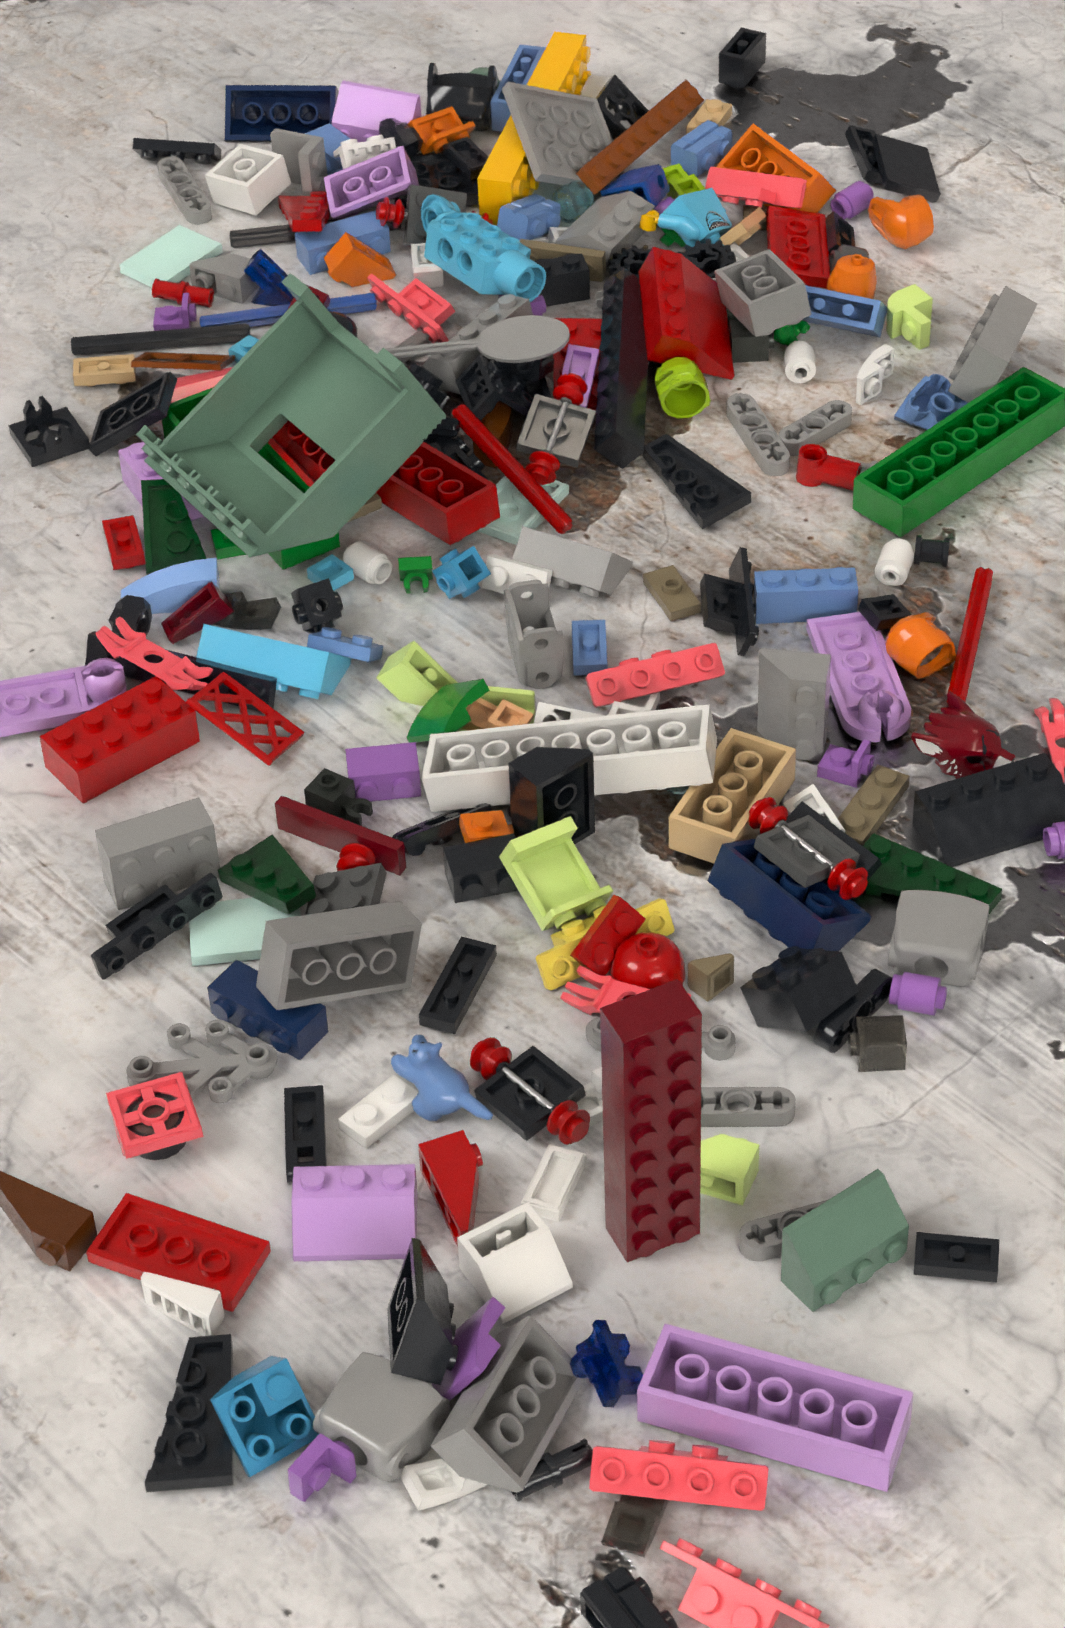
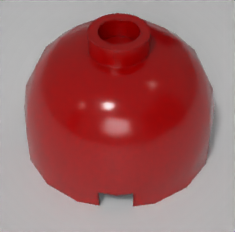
[611,932,685,999]

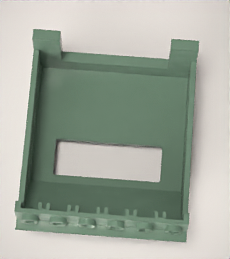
[136,273,446,557]

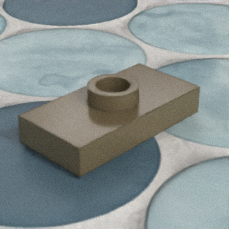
[643,565,701,621]

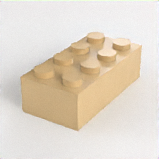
[669,728,796,863]

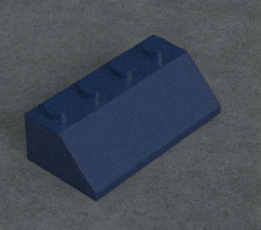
[224,85,339,142]
[707,839,872,951]

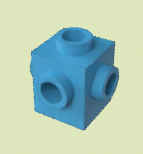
[432,546,491,599]

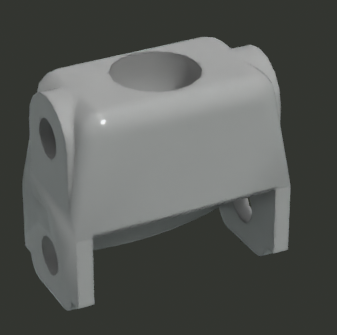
[504,580,564,689]
[888,890,990,987]
[313,1352,450,1482]

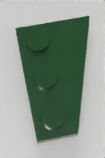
[141,479,207,575]
[217,834,317,915]

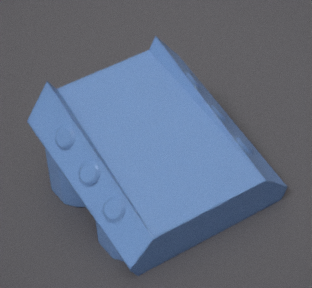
[894,374,968,430]

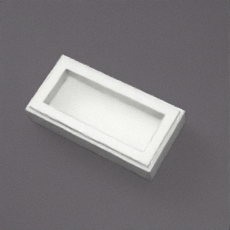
[521,1144,587,1222]

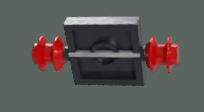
[470,1037,590,1145]

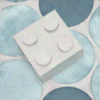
[205,144,291,215]

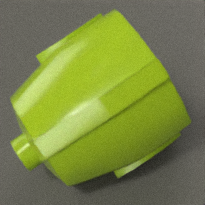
[655,357,711,419]

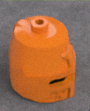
[826,254,877,299]

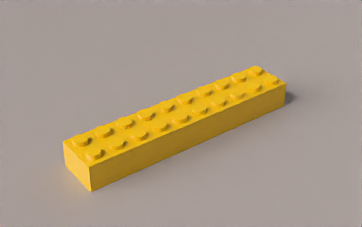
[477,31,591,226]

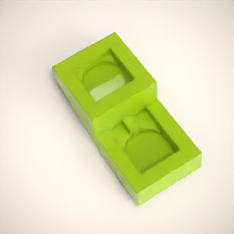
[663,163,705,199]

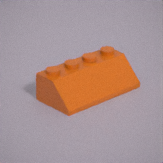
[716,124,836,213]

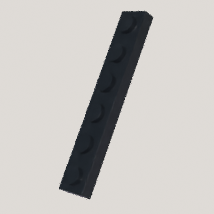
[85,631,277,712]

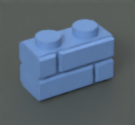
[671,120,733,177]
[497,194,561,241]

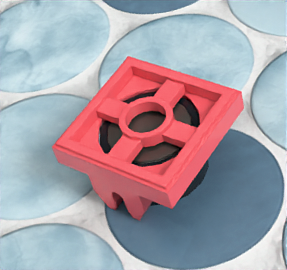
[106,1072,203,1160]

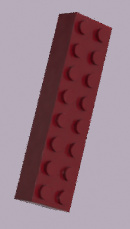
[600,979,702,1263]

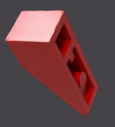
[418,1130,483,1247]

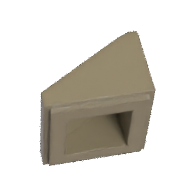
[688,953,734,1002]

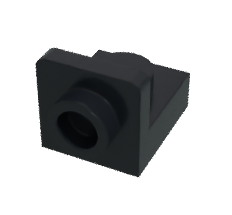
[857,594,912,633]

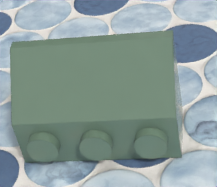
[781,1169,909,1312]

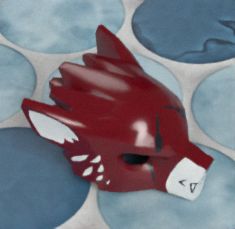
[911,691,1016,779]

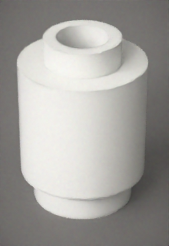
[784,340,816,383]
[875,538,914,586]
[343,541,392,584]

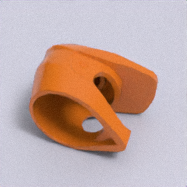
[868,195,934,250]
[885,612,956,679]

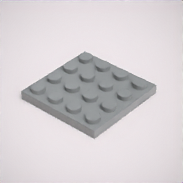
[502,82,628,192]

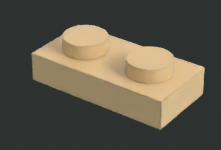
[686,99,732,134]
[719,207,766,246]
[73,354,136,387]

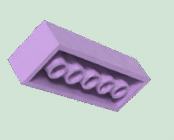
[637,1324,913,1492]

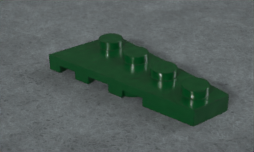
[863,833,1002,914]

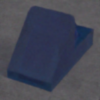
[243,249,294,306]

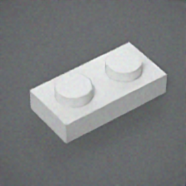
[482,554,553,598]
[338,1074,418,1149]

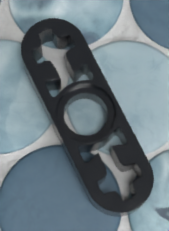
[814,969,893,1053]

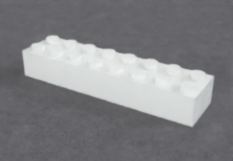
[421,704,717,812]

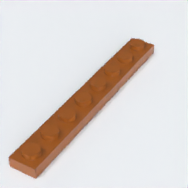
[576,80,704,195]

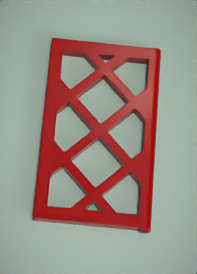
[186,671,304,766]

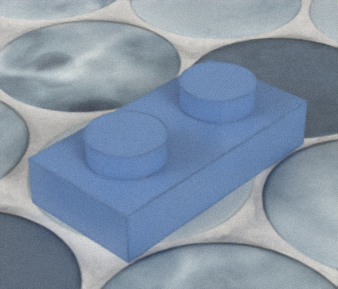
[572,620,608,676]
[307,627,383,662]

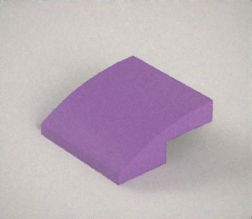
[432,1297,506,1401]

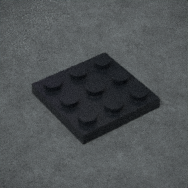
[394,151,479,209]

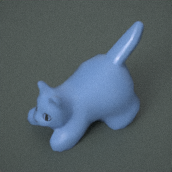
[391,1035,493,1121]

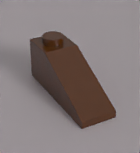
[0,1171,97,1272]

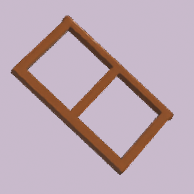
[131,352,235,370]

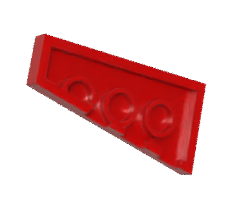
[278,191,331,232]

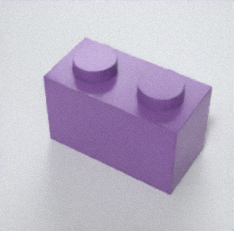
[345,742,421,802]

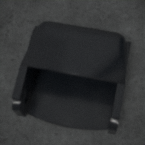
[426,63,498,132]

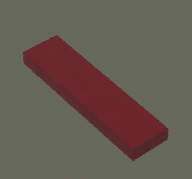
[274,796,407,876]

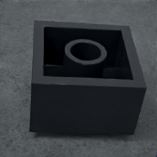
[740,946,859,1032]

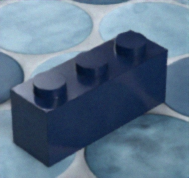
[207,960,328,1060]

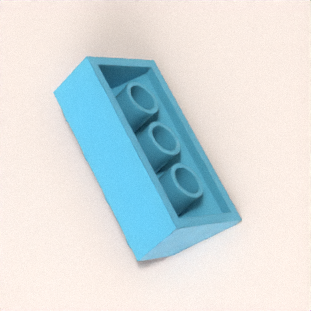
[196,624,352,699]

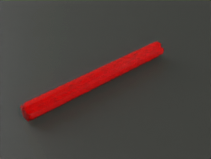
[452,404,573,534]
[947,567,993,703]

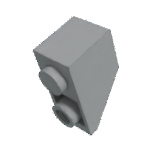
[189,254,261,304]

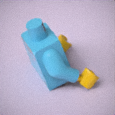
[639,188,732,247]

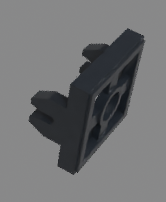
[596,75,649,140]
[8,396,90,467]

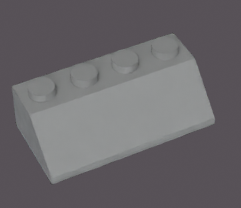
[423,294,533,394]
[431,1315,587,1493]

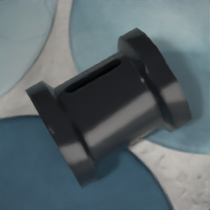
[914,535,950,567]

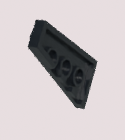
[643,434,751,529]
[144,1334,234,1492]

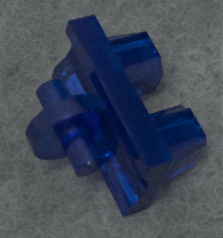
[569,1320,643,1407]

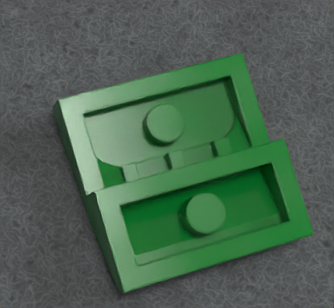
[406,678,490,743]

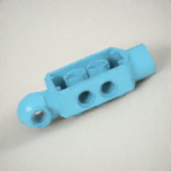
[421,194,546,302]

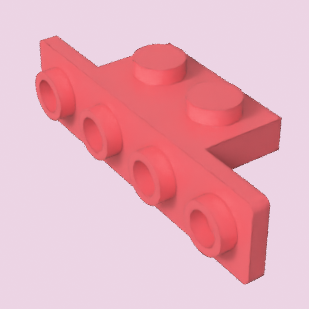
[705,167,807,209]
[367,273,455,343]
[586,643,725,708]
[589,1440,769,1511]
[660,1538,830,1628]

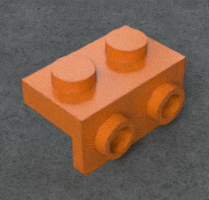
[408,107,476,155]

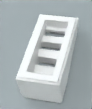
[141,1272,225,1336]

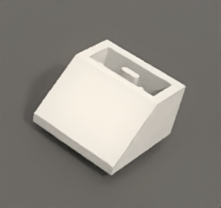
[457,1202,573,1324]

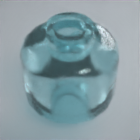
[552,181,594,223]

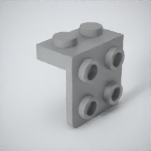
[270,129,327,196]

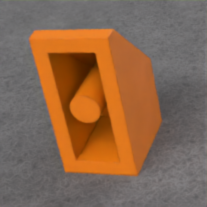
[324,232,396,287]

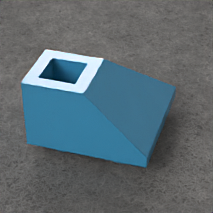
[210,1356,319,1477]

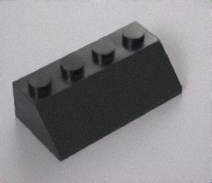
[912,753,1065,867]

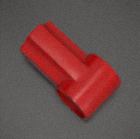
[796,444,862,491]

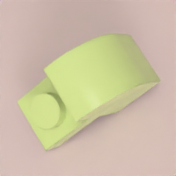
[886,284,933,350]

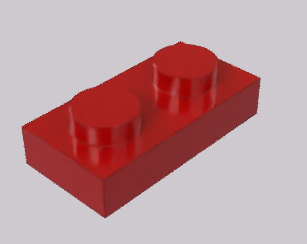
[102,515,146,570]
[570,895,646,976]

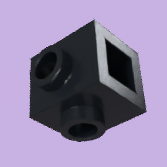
[291,578,343,633]

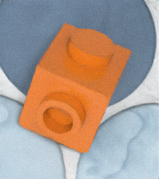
[459,810,514,843]

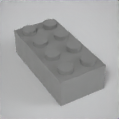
[948,286,1038,403]
[256,901,422,1010]

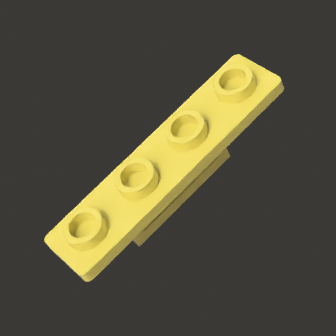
[536,898,675,991]

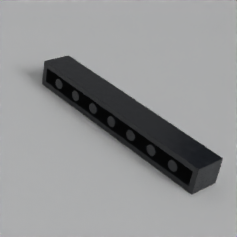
[594,268,648,469]

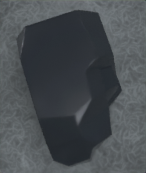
[379,118,423,158]
[108,595,152,639]

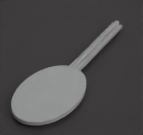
[386,315,570,363]

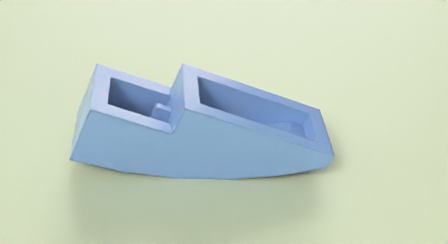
[121,558,219,614]

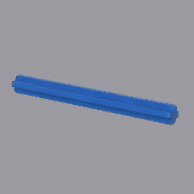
[200,293,377,327]

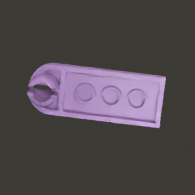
[806,612,911,742]
[0,658,127,737]

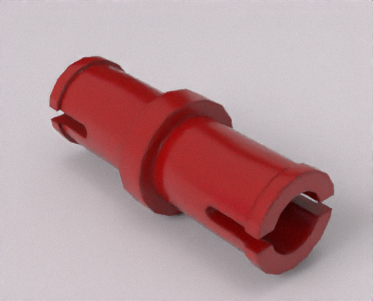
[152,279,214,308]

